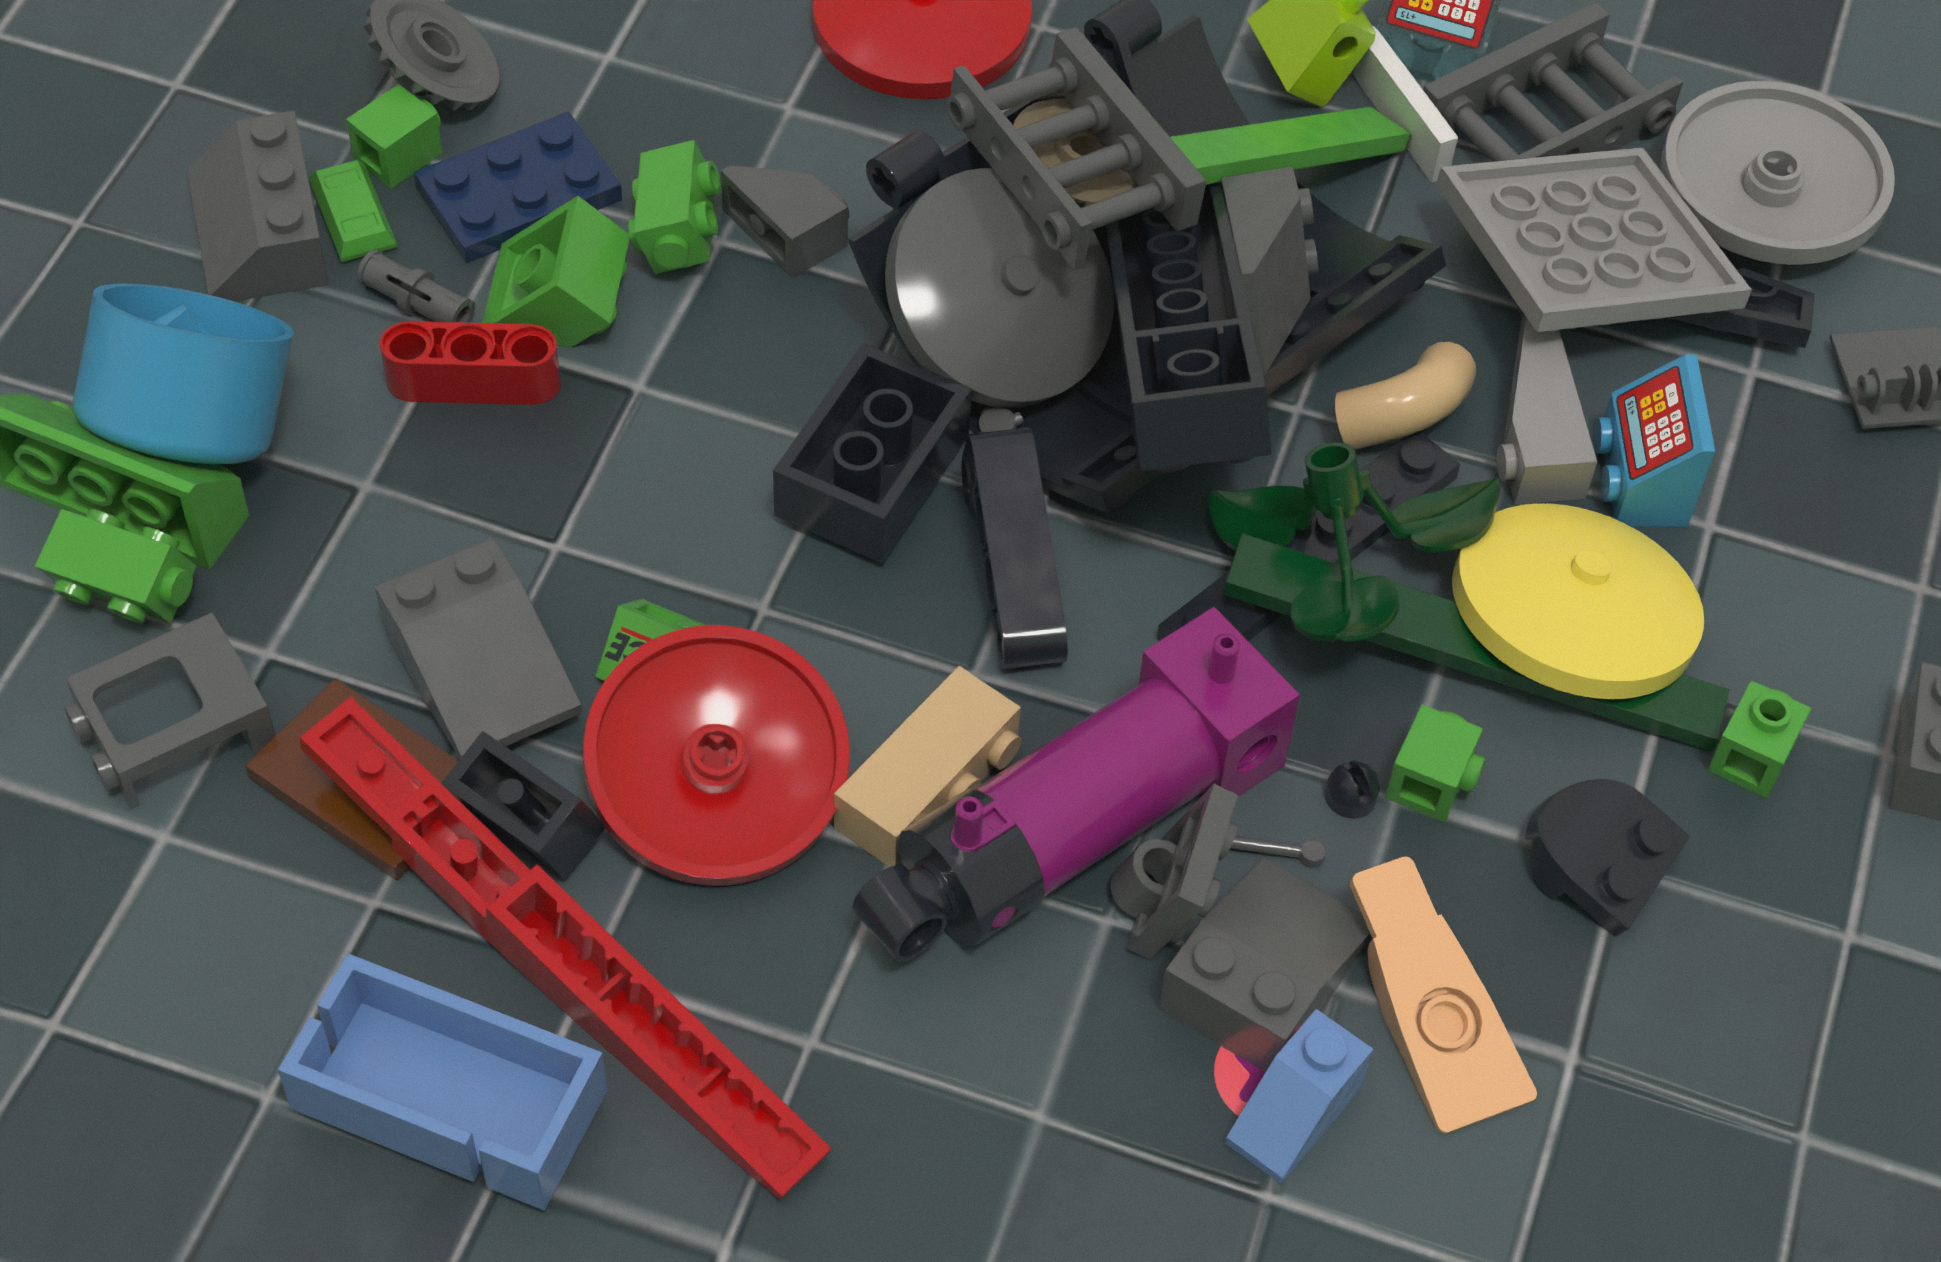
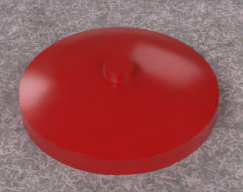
[813,0,1032,100]
[583,625,850,886]

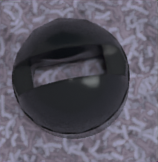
[1325,760,1380,819]

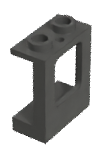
[64,612,276,809]

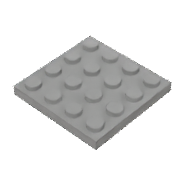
[1436,148,1752,332]

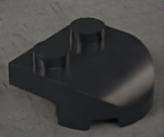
[1525,779,1690,936]

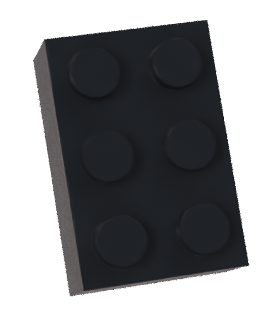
[773,343,972,564]

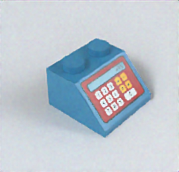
[1593,354,1716,527]

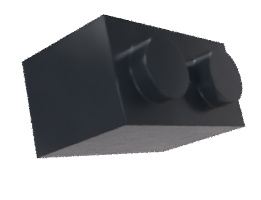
[441,731,605,879]

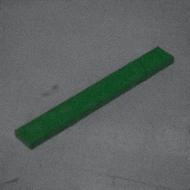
[1223,533,1730,752]

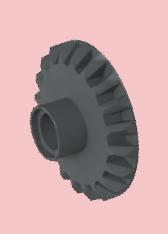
[364,0,500,111]

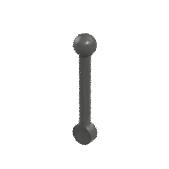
[1231,836,1327,868]

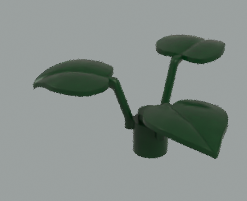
[1208,442,1501,642]

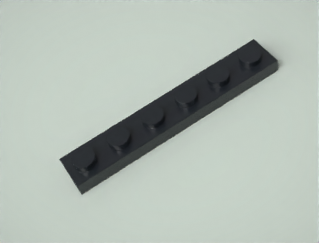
[1157,431,1460,641]

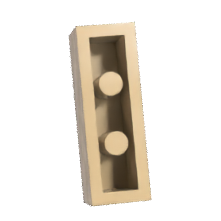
[834,666,1022,867]

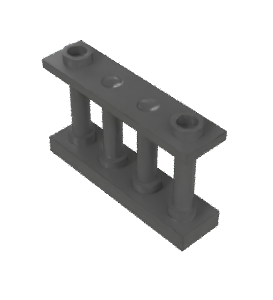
[1423,1,1683,162]
[947,27,1207,270]

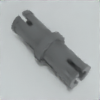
[357,249,475,323]

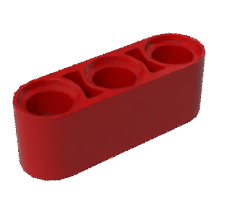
[379,321,561,405]

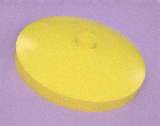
[1452,504,1704,699]

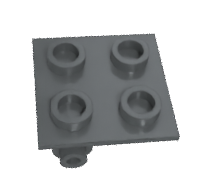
[1829,326,1941,429]

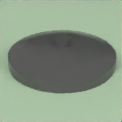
[885,168,1114,408]

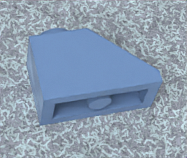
[1225,1009,1373,1185]

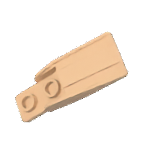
[1349,857,1537,1134]

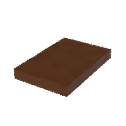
[245,678,458,880]

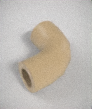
[1335,342,1476,450]

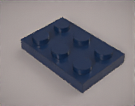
[414,111,622,263]

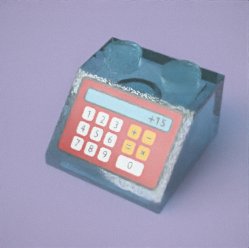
[1376,0,1504,82]

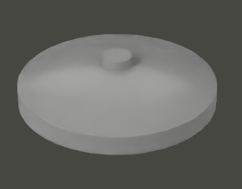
[1661,81,1895,265]

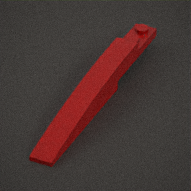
[300,697,832,1200]

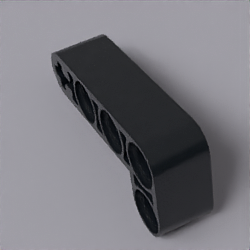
[961,427,1068,670]

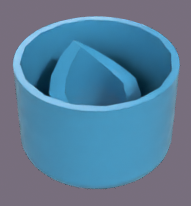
[73,283,294,464]

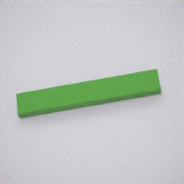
[1170,106,1411,185]

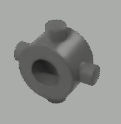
[979,407,1024,433]

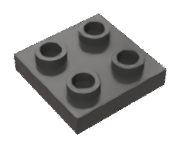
[1110,784,1238,960]

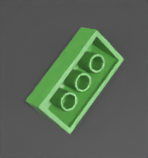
[0,393,250,570]

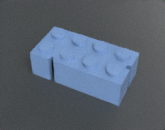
[278,953,607,1211]

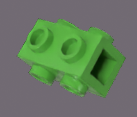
[628,140,721,274]
[34,509,197,624]

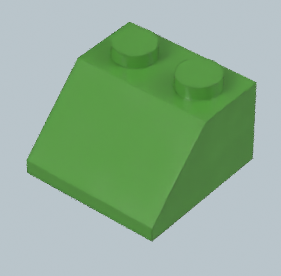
[482,196,630,347]

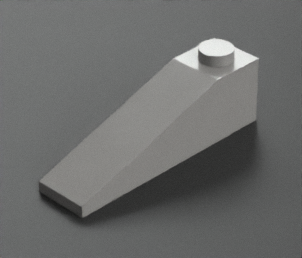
[1496,312,1597,504]

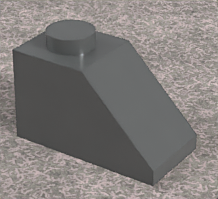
[721,165,850,278]

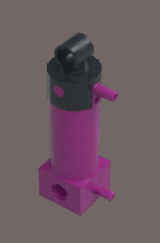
[852,607,1300,962]

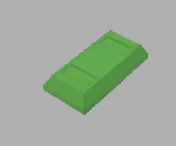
[309,160,398,263]

